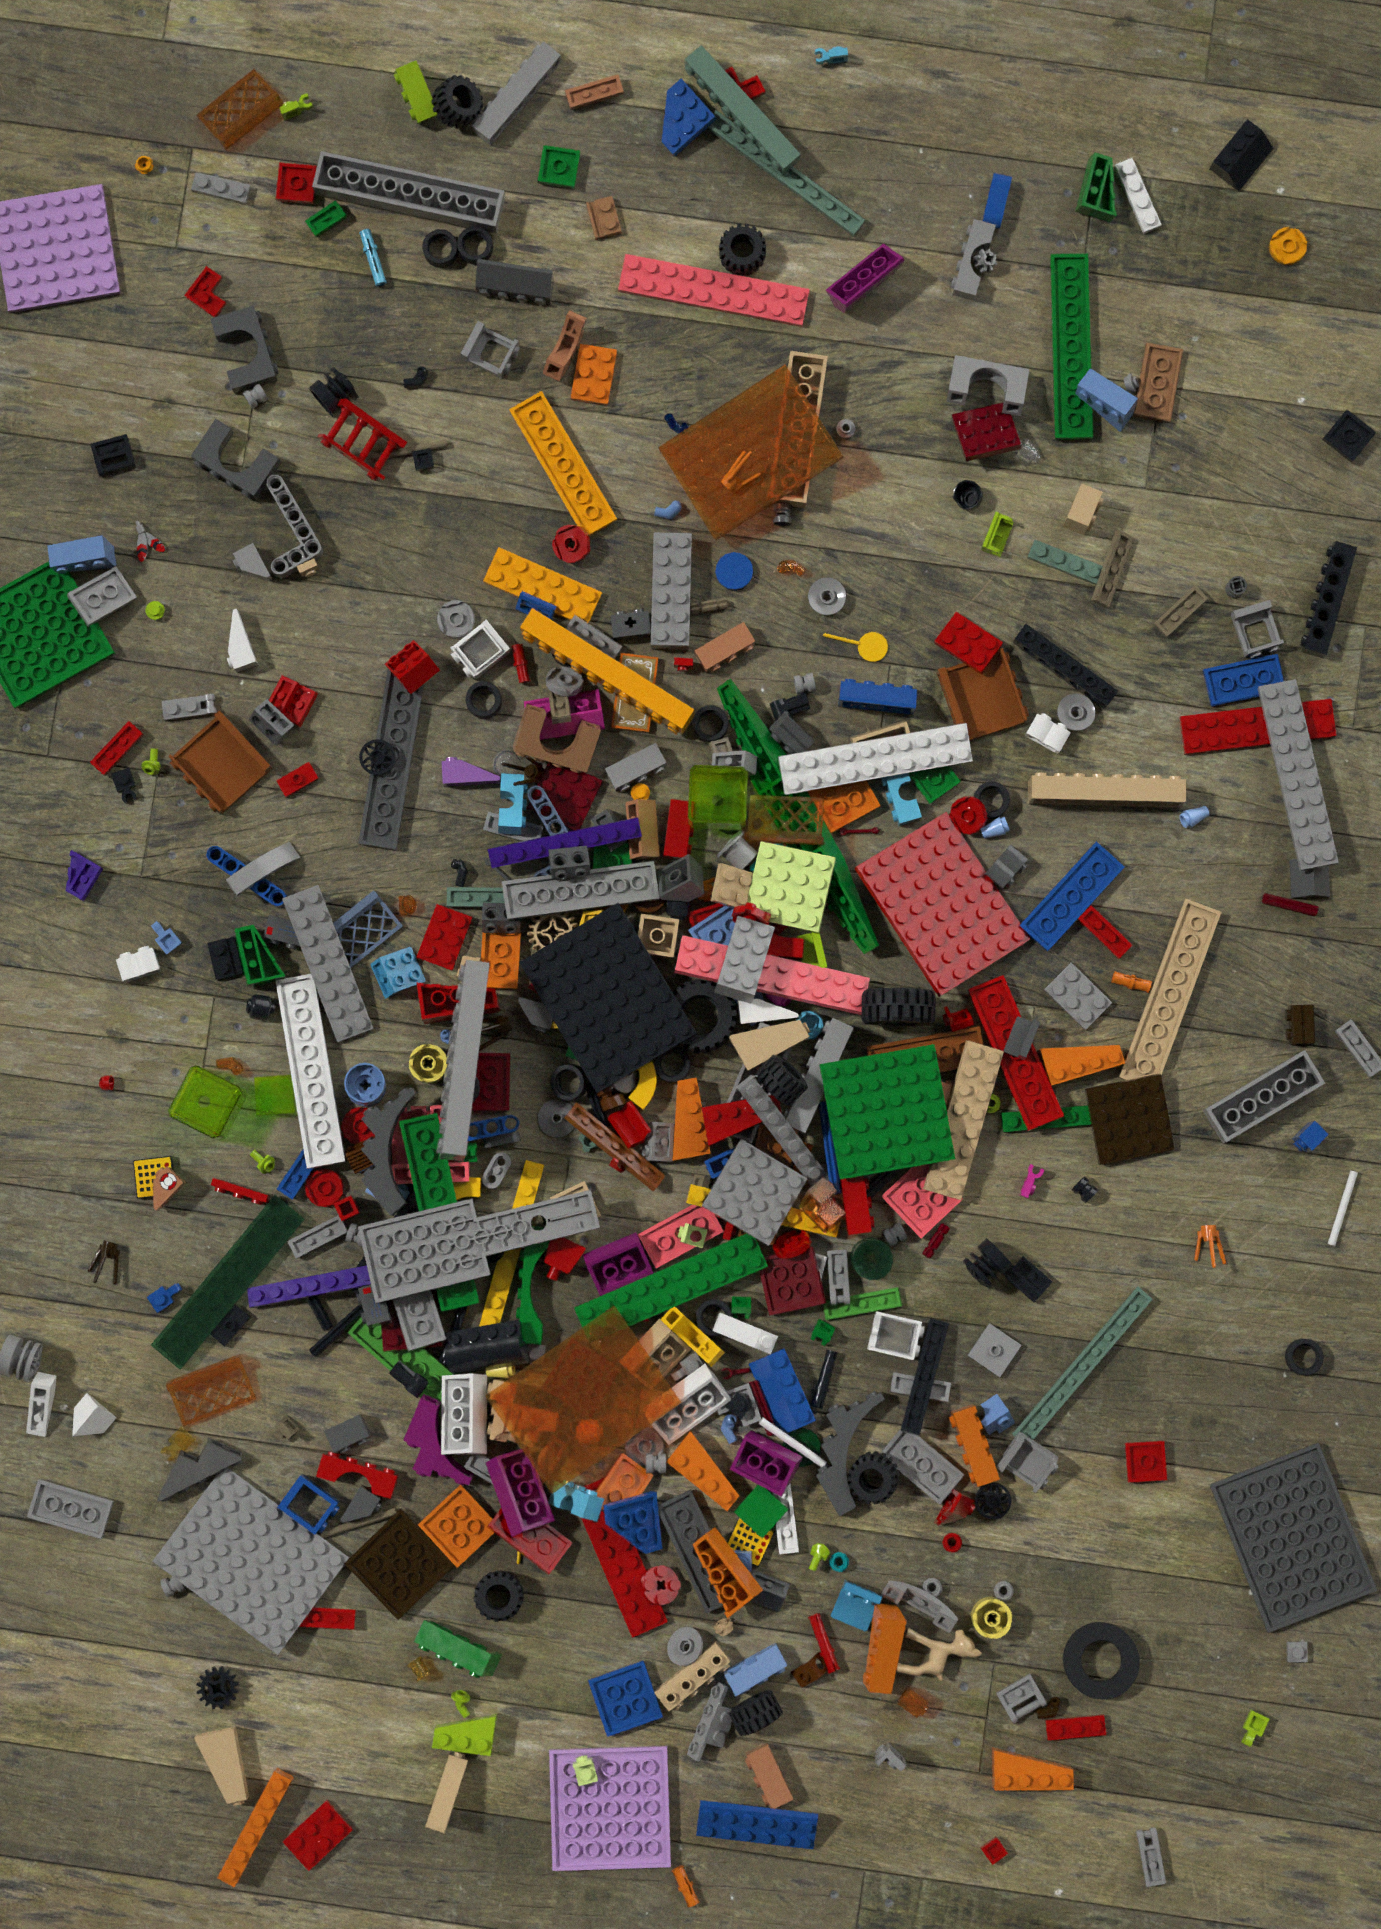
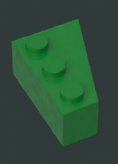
[1075,152,1117,222]
[234,925,286,988]

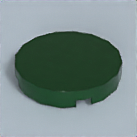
[782,1428,821,1467]

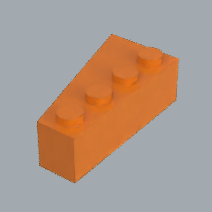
[692,1527,763,1619]
[863,1603,907,1694]

